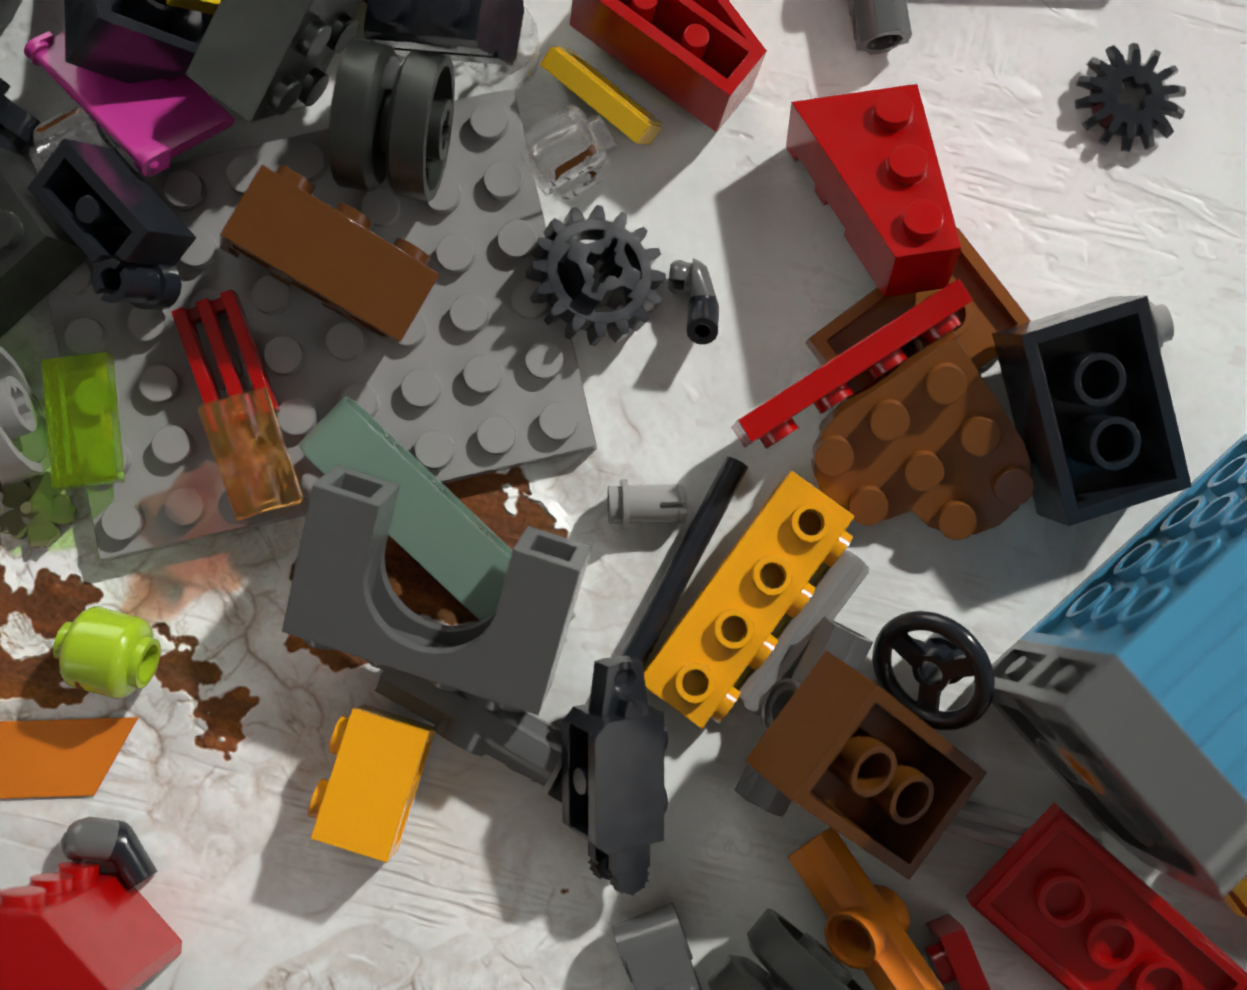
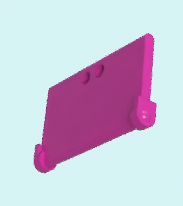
[24,31,235,177]

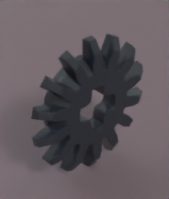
[1074,43,1186,152]

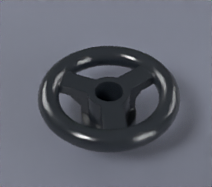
[872,611,995,730]

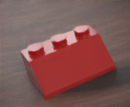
[0,861,182,990]

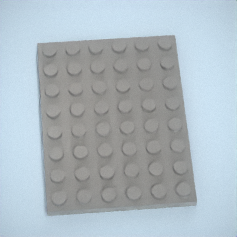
[47,87,597,561]

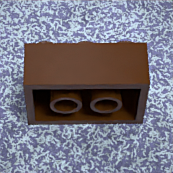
[745,650,987,880]

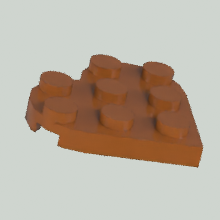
[811,331,1034,540]

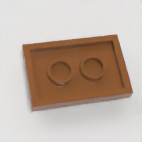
[805,227,1031,398]

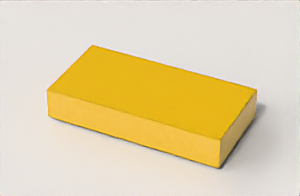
[539,46,663,145]

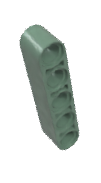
[299,396,576,621]

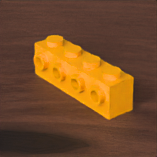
[644,470,855,729]

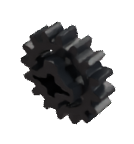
[526,205,666,346]

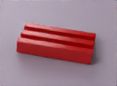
[171,289,280,434]

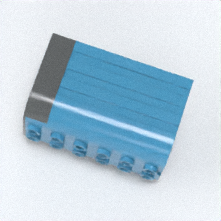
[973,434,1247,900]

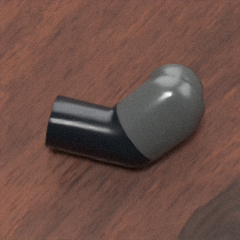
[668,258,719,345]
[61,816,158,890]

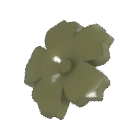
[0,471,77,549]

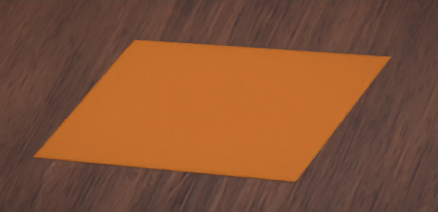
[0,717,139,799]

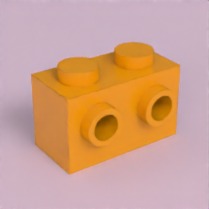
[308,704,436,863]

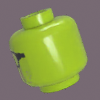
[53,606,161,699]

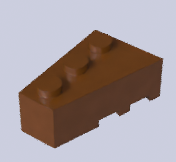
[220,164,440,344]

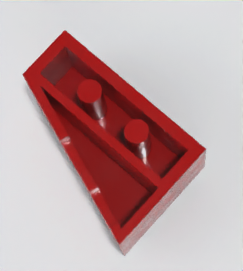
[569,0,767,133]
[786,84,962,297]

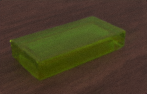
[41,352,125,490]

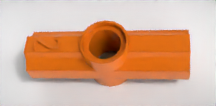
[787,827,945,990]

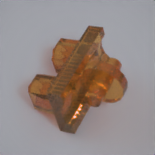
[197,387,303,521]

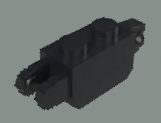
[562,656,668,896]

